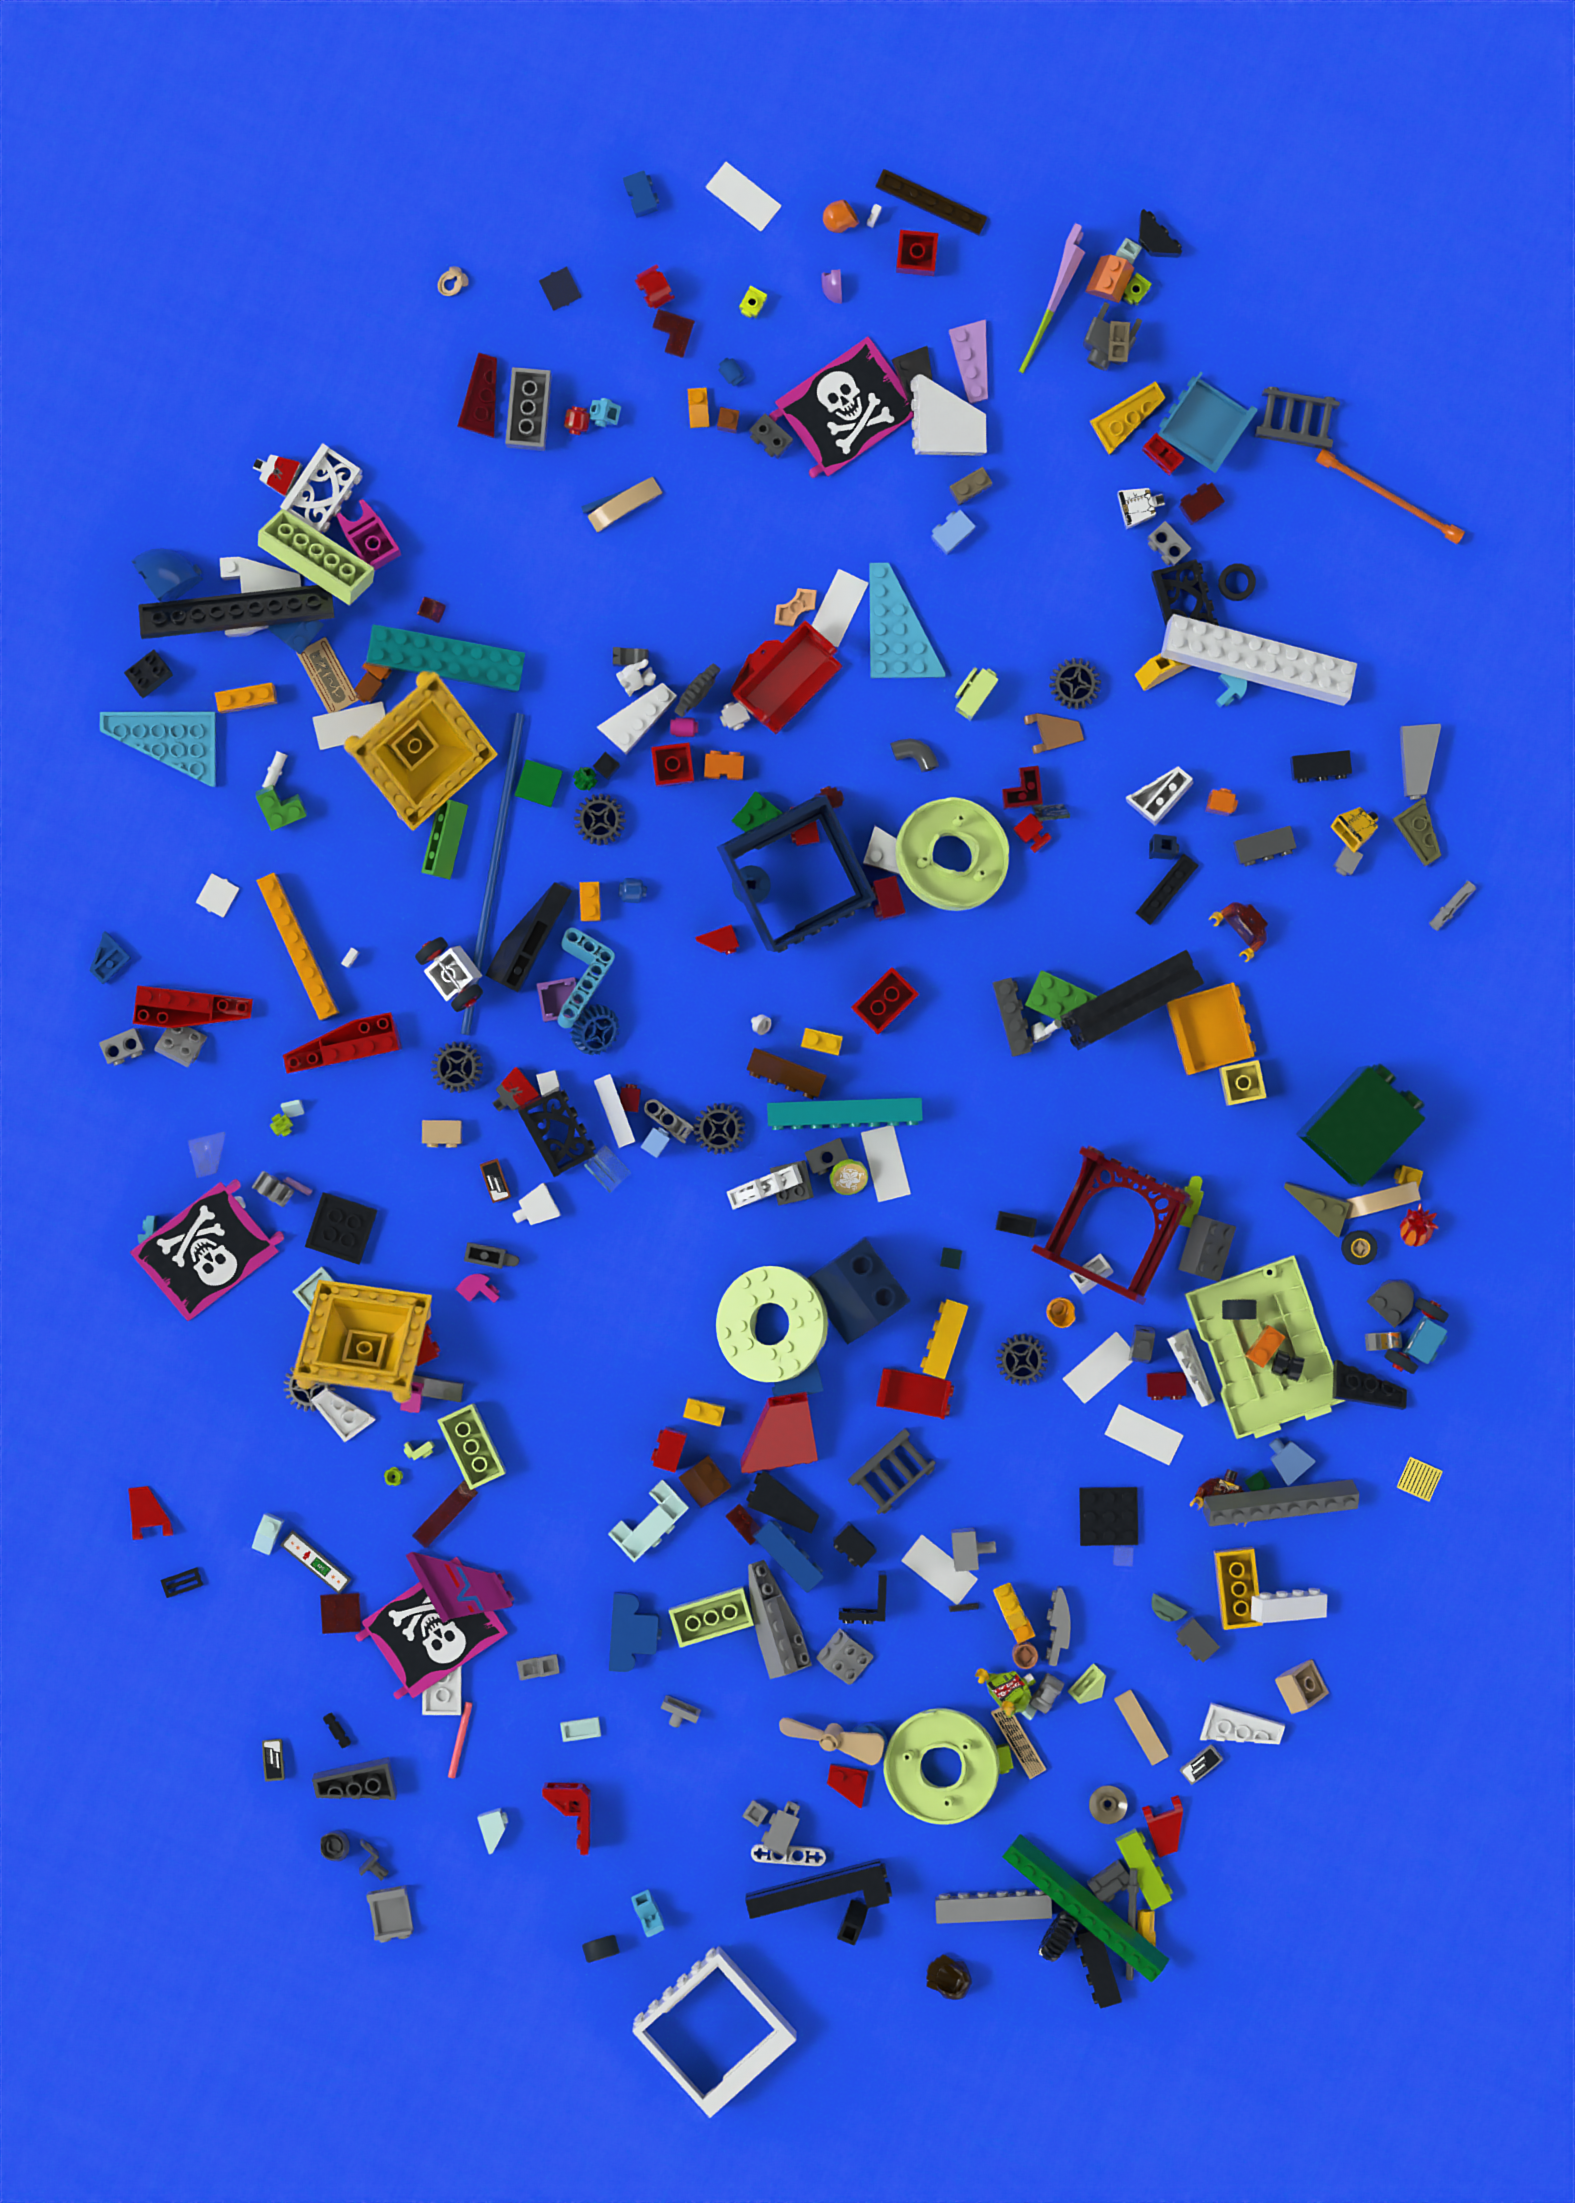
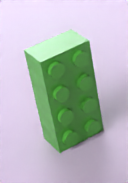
[1024,970,1097,1022]

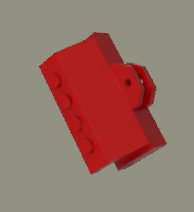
[733,620,843,735]

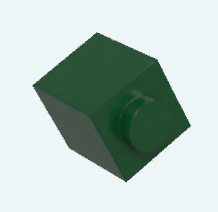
[1243,1469,1271,1491]

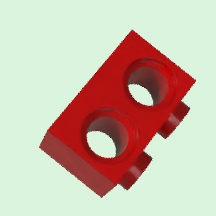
[1141,432,1185,476]

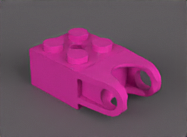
[336,499,401,571]

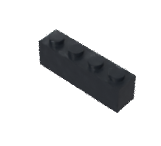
[1074,1928,1122,2009]

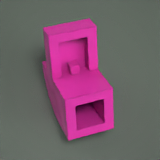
[455,1273,501,1303]

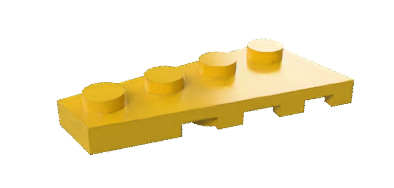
[1089,381,1165,455]

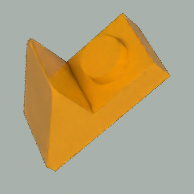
[688,387,710,428]

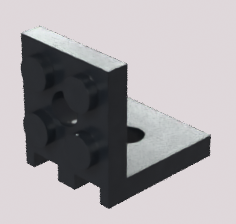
[838,1571,887,1624]

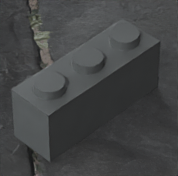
[1233,826,1297,867]

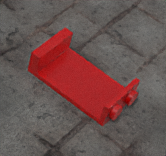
[876,1367,954,1419]

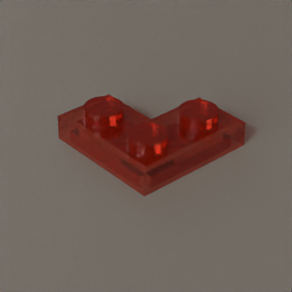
[652,309,695,359]

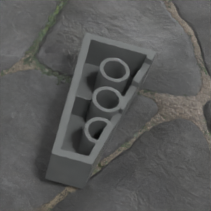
[312,1757,397,1800]

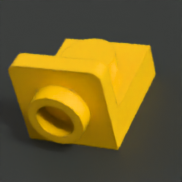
[1393,1165,1423,1189]

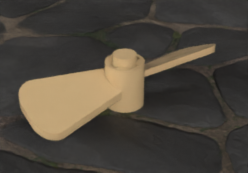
[779,1717,884,1765]

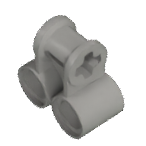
[1029,1673,1065,1714]

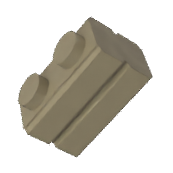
[949,467,992,506]

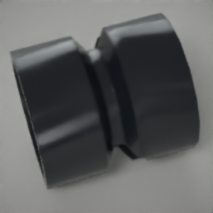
[1271,1350,1305,1382]

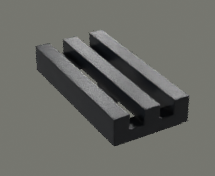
[160,1567,204,1598]

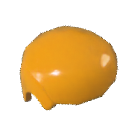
[1046,1297,1076,1328]

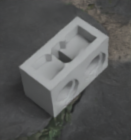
[1147,521,1191,566]
[99,1028,146,1066]

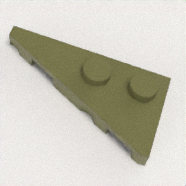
[1284,1182,1350,1238]

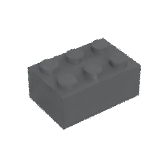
[1178,1214,1236,1282]

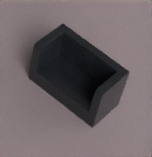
[995,1211,1037,1238]

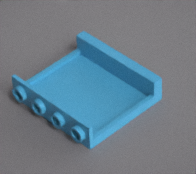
[1158,371,1258,473]

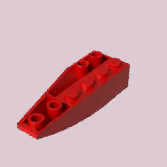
[133,986,253,1028]
[283,1012,402,1074]

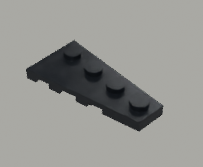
[1332,1360,1407,1410]

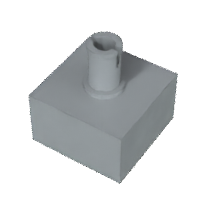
[951,1527,996,1572]

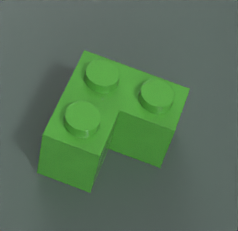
[256,784,307,831]

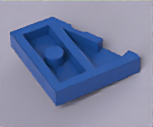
[89,931,131,985]

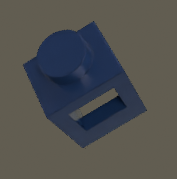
[1149,834,1179,860]

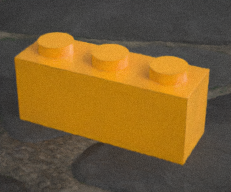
[215,682,278,714]

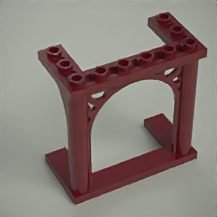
[1031,1145,1194,1305]

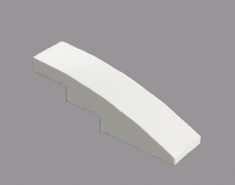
[727,1164,803,1210]

